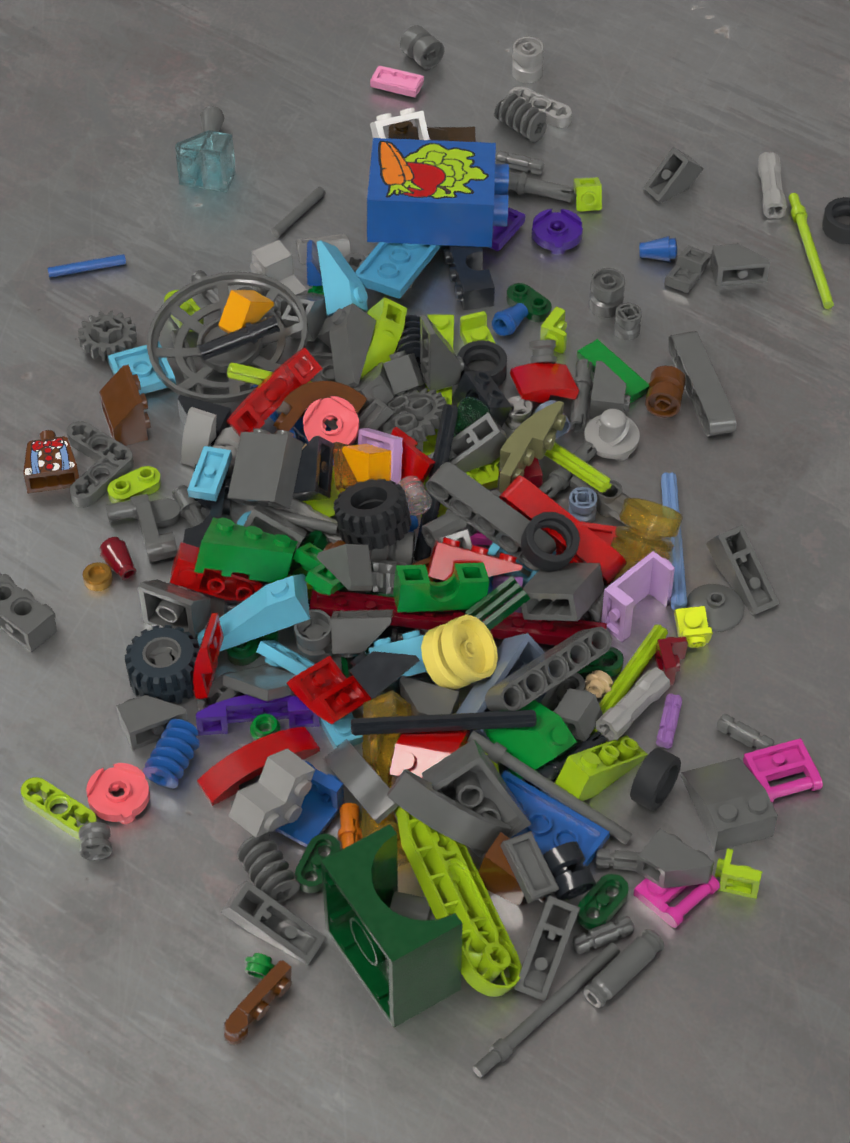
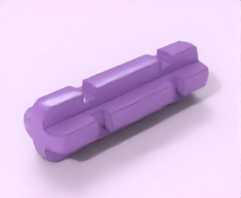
[656,693,683,749]

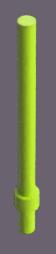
[788,193,834,309]

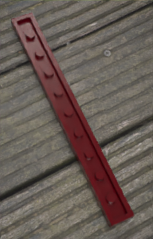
[309,589,607,645]

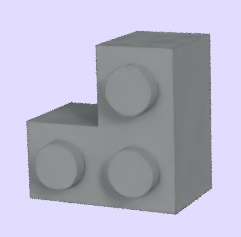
[250,240,307,321]
[229,749,315,838]

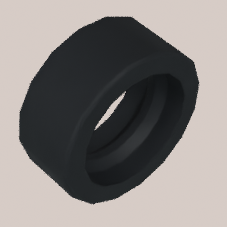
[822,197,850,244]
[457,340,507,386]
[521,512,580,571]
[630,748,681,811]

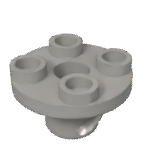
[584,409,640,461]

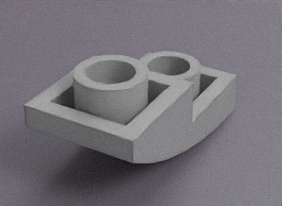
[181,407,216,467]

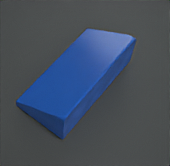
[306,240,323,286]

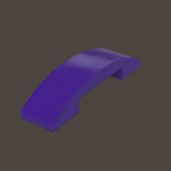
[196,695,320,736]

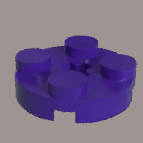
[531,209,583,255]

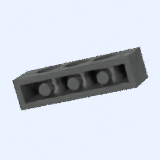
[0,573,57,652]

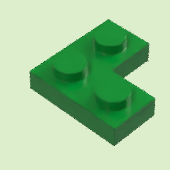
[293,542,345,595]

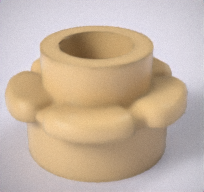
[585,670,613,698]

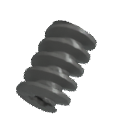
[494,93,547,142]
[237,833,301,903]

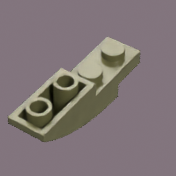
[499,401,566,493]

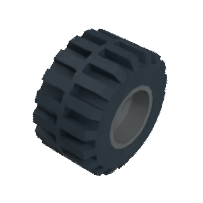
[125,625,199,704]

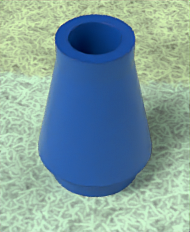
[639,236,677,262]
[492,303,528,336]

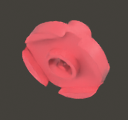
[303,396,360,454]
[86,763,150,824]

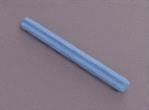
[661,472,687,611]

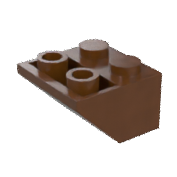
[99,364,151,446]

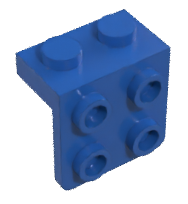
[275,760,345,847]

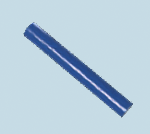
[47,254,126,278]

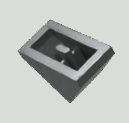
[316,544,373,591]

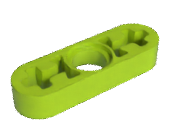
[21,777,97,840]

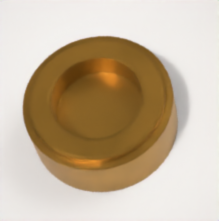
[83,562,113,591]

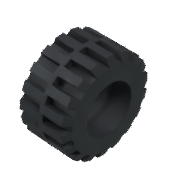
[334,479,411,550]

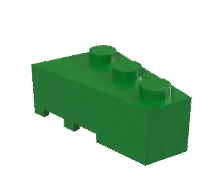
[194,517,298,583]

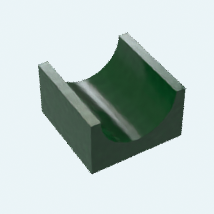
[321,824,463,1028]

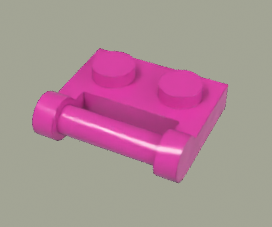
[743,738,823,803]
[633,875,720,928]

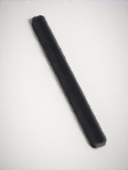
[414,404,458,561]
[351,710,537,735]

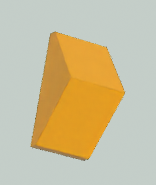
[218,290,274,333]
[342,444,391,482]

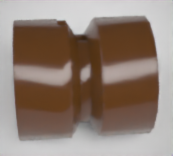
[645,365,686,418]

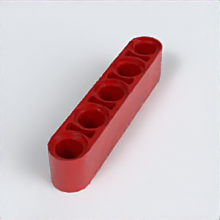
[499,475,627,586]

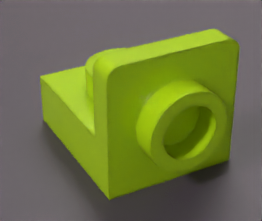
[573,177,602,211]
[540,306,567,354]
[460,311,495,345]
[715,848,762,899]

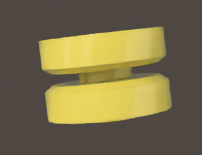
[421,615,498,690]

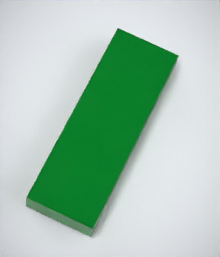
[577,339,649,403]

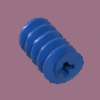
[143,719,200,789]

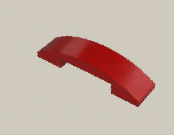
[227,347,323,437]
[197,727,320,806]

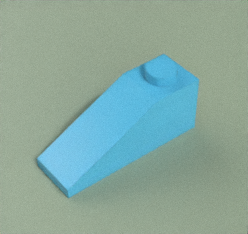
[317,240,368,316]

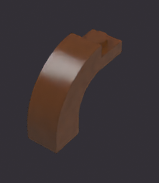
[273,381,368,434]

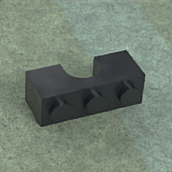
[443,245,495,311]

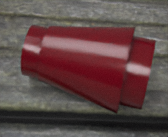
[99,537,137,580]

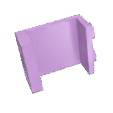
[601,551,675,642]

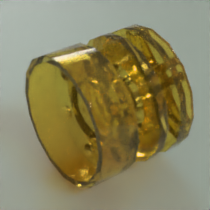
[610,498,683,562]

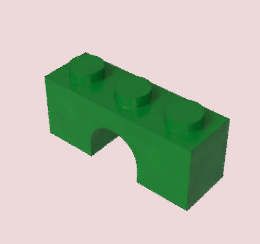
[393,563,489,612]

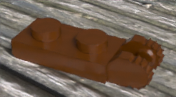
[224,960,292,1046]

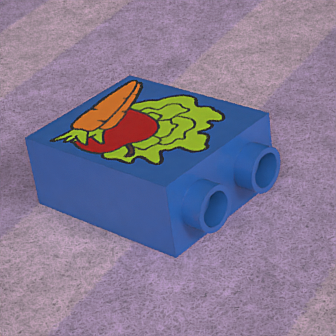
[367,138,509,247]

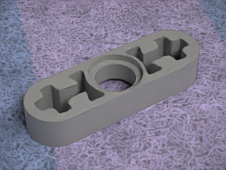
[508,87,572,128]

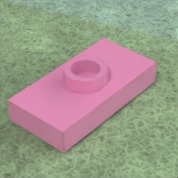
[370,66,424,98]

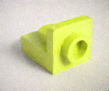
[674,606,713,648]

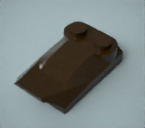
[389,121,476,142]

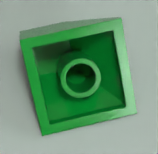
[483,700,577,779]

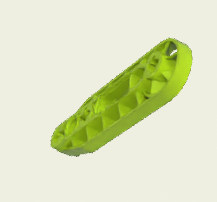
[394,806,522,997]

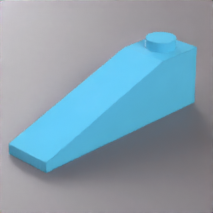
[198,574,310,651]

